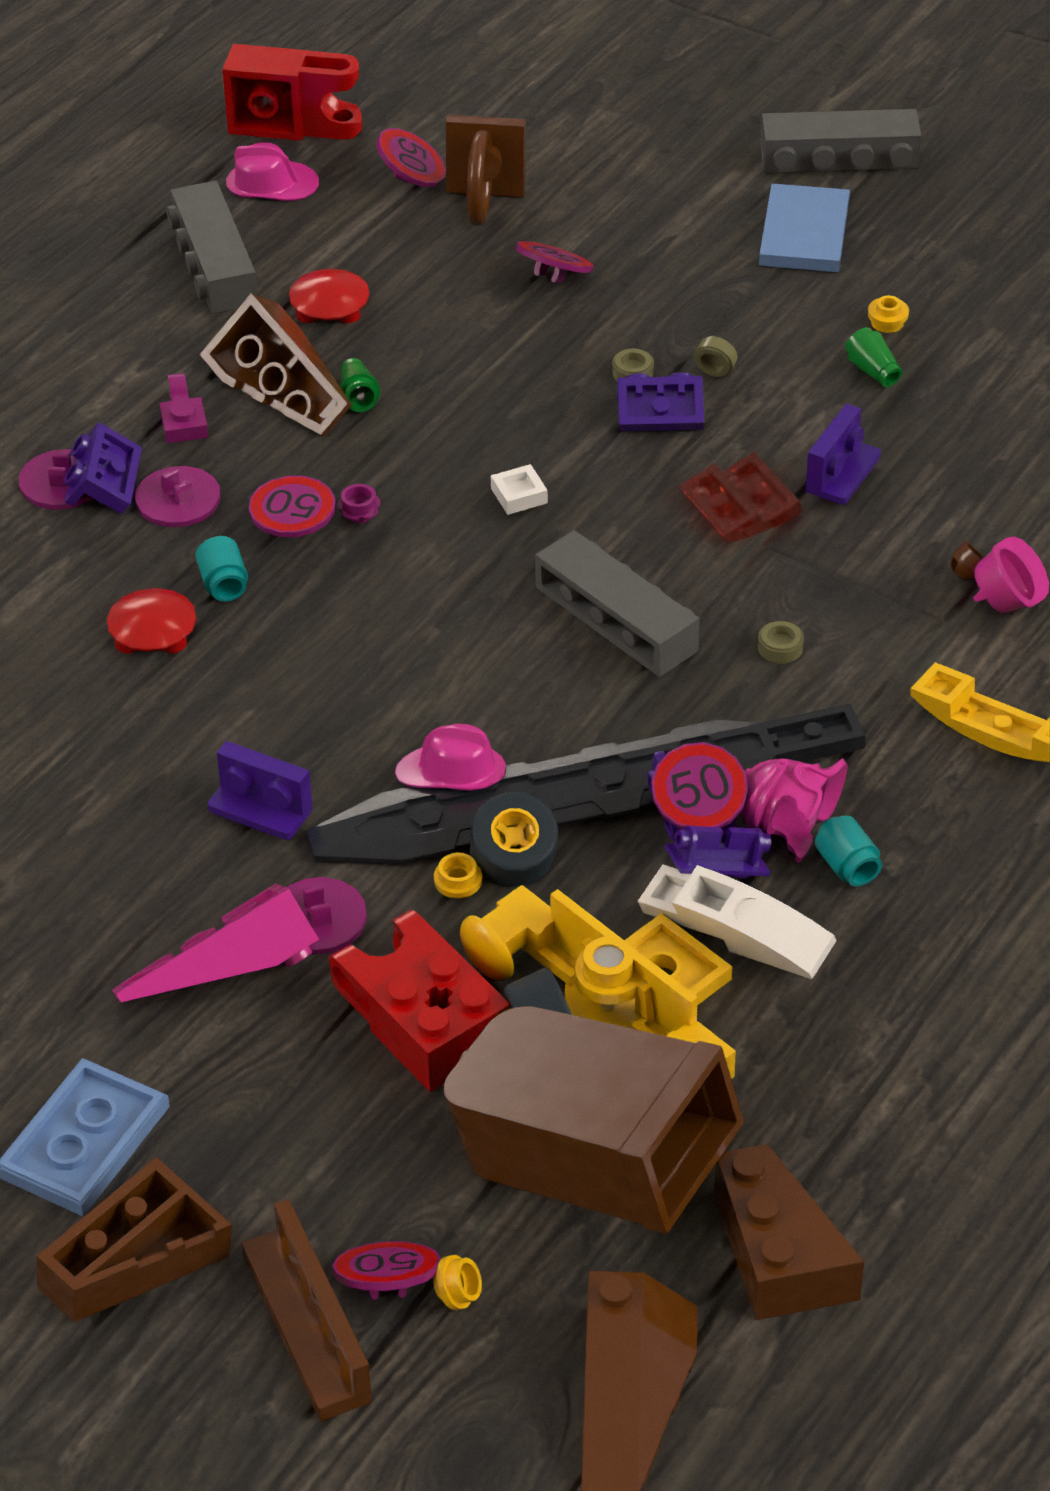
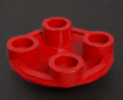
[289,268,370,323]
[107,588,197,653]

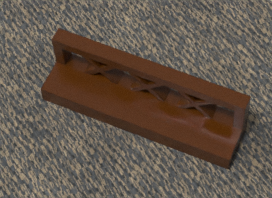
[241,1199,372,1422]

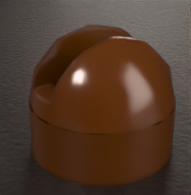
[950,541,984,580]

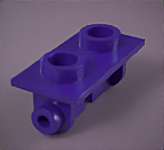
[664,825,771,878]

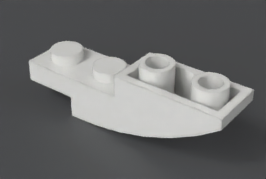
[638,864,836,979]

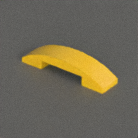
[911,662,1050,762]

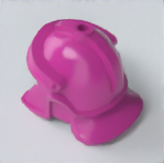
[742,758,848,863]

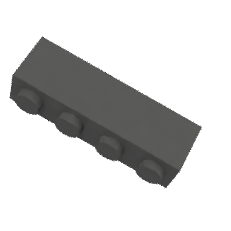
[761,109,922,173]
[166,180,258,314]
[535,530,700,677]

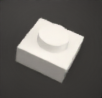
[491,464,548,515]

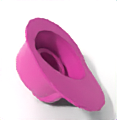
[226,142,319,201]
[973,536,1049,613]
[395,723,506,791]

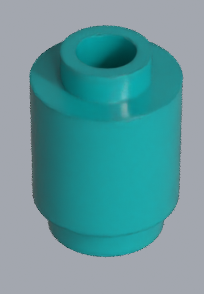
[195,536,248,602]
[815,816,882,887]

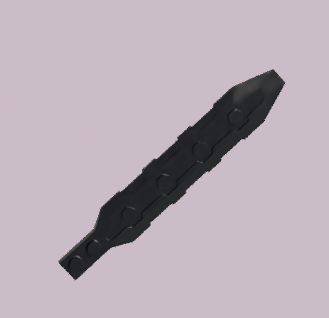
[307,703,865,864]

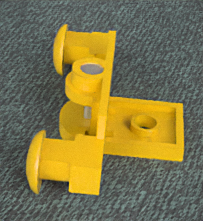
[460,885,736,1079]

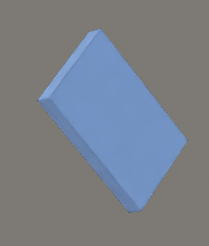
[759,184,850,272]
[0,1058,170,1217]

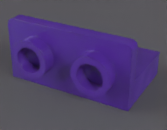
[617,372,704,431]
[806,403,881,505]
[64,422,142,514]
[208,741,313,840]

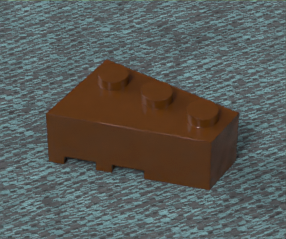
[714,1144,864,1320]
[37,1157,232,1322]

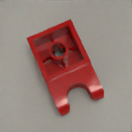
[222,44,362,141]
[329,910,511,1092]

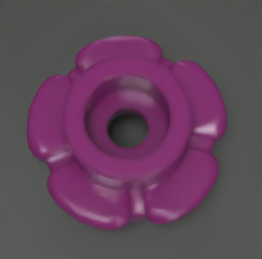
[338,484,381,523]

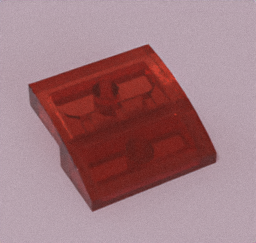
[679,452,803,542]

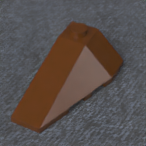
[199,293,352,436]
[581,1271,698,1491]

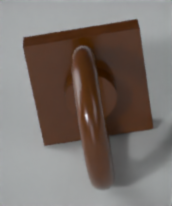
[446,115,526,226]

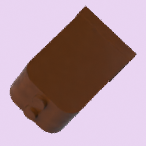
[444,1006,744,1234]

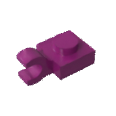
[160,373,208,443]

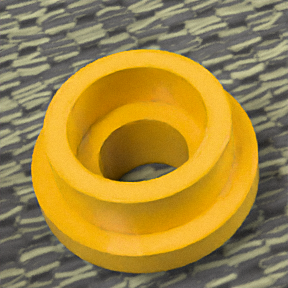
[868,296,909,333]
[434,853,482,898]
[433,1255,482,1310]

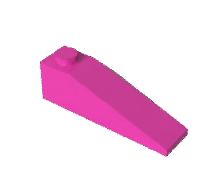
[112,884,319,1002]

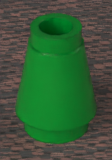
[845,327,903,388]
[340,358,381,412]

